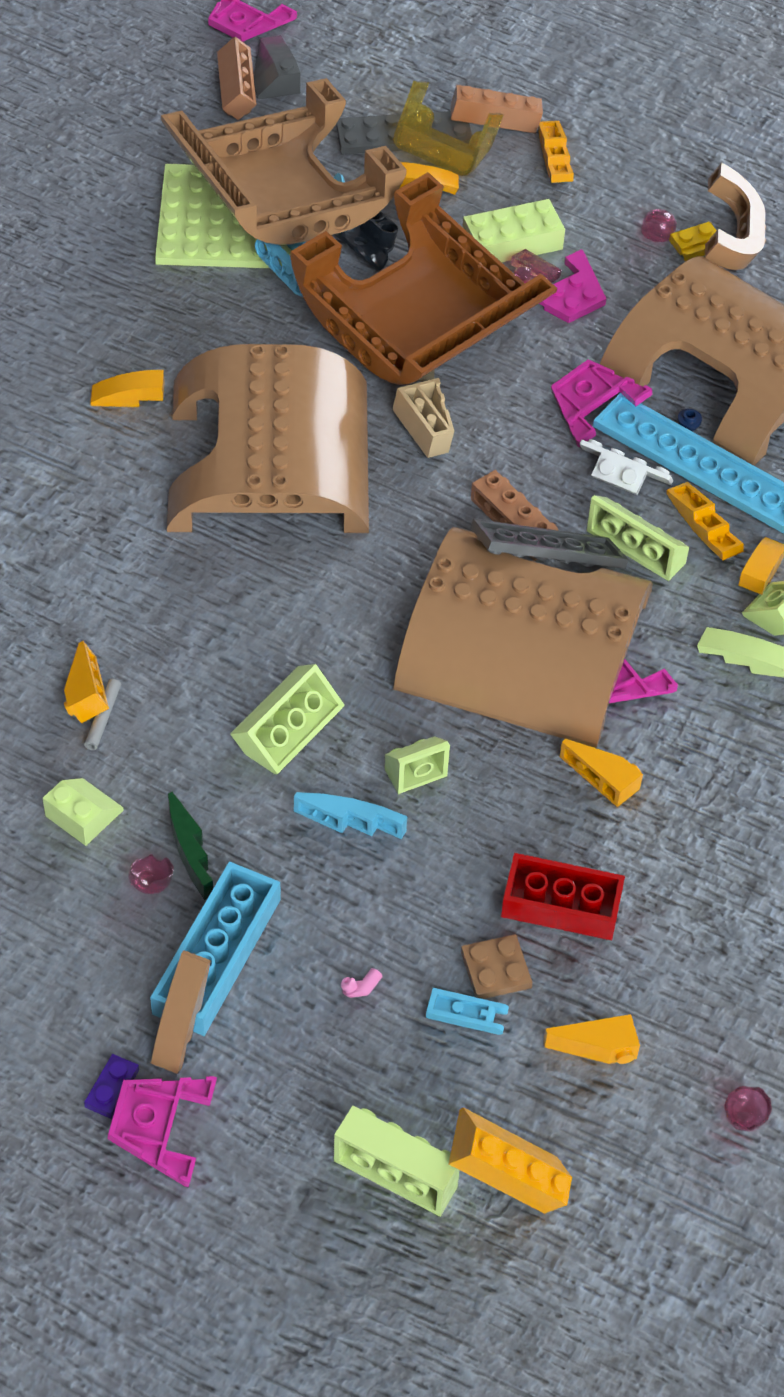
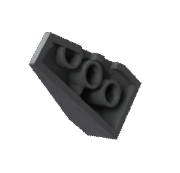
[254,35,300,100]

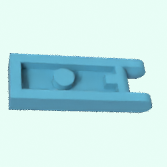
[426,988,509,1035]

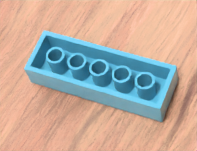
[150,861,281,1036]

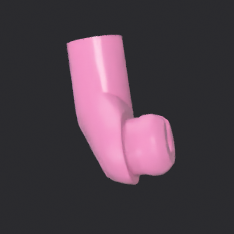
[341,968,382,998]

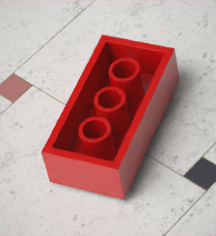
[501,853,625,941]

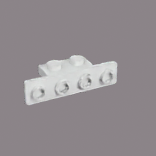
[580,439,673,495]

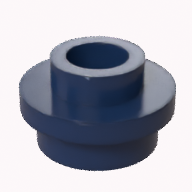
[677,409,702,431]

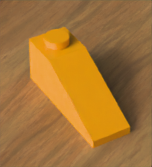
[64,641,109,723]
[560,739,643,807]
[543,1014,640,1064]

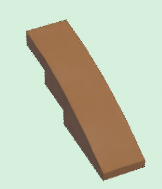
[151,950,211,1074]

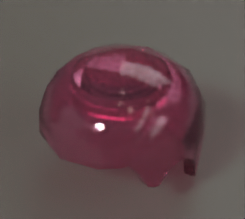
[641,209,677,242]
[128,854,174,895]
[724,1086,772,1132]

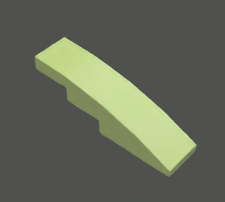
[697,627,784,678]

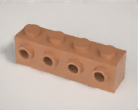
[217,37,257,120]
[450,85,543,134]
[471,470,559,561]

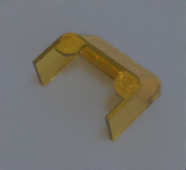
[393,81,504,176]

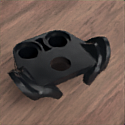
[336,211,398,270]

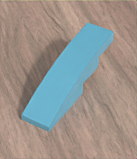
[294,792,407,839]

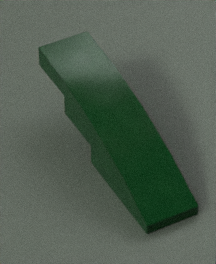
[168,791,214,900]

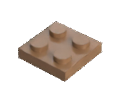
[461,934,532,999]

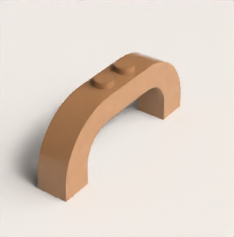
[705,162,766,270]

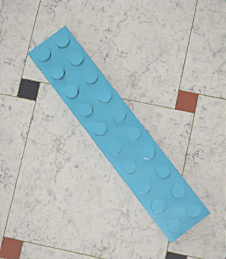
[593,393,784,534]

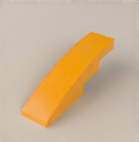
[538,121,574,183]
[399,162,459,195]
[666,482,744,560]

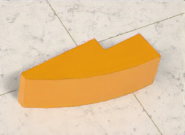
[91,370,165,407]
[738,537,784,595]

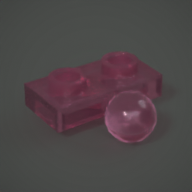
[510,249,562,283]

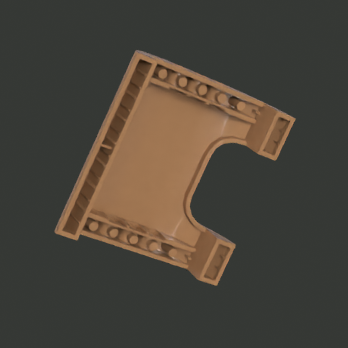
[161,78,406,245]
[600,257,784,465]
[167,344,369,533]
[393,527,653,748]

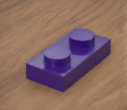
[84,1054,139,1119]

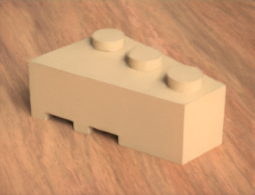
[392,378,454,458]

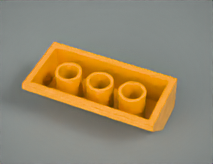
[449,1107,572,1214]

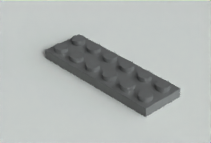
[336,111,473,155]
[471,519,629,570]

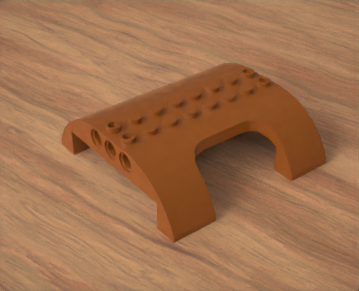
[290,172,557,385]

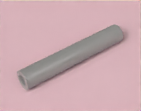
[84,679,121,750]

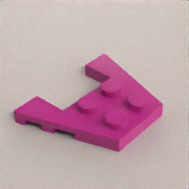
[208,0,297,42]
[520,249,607,323]
[551,359,653,447]
[609,659,678,703]
[107,1076,217,1187]

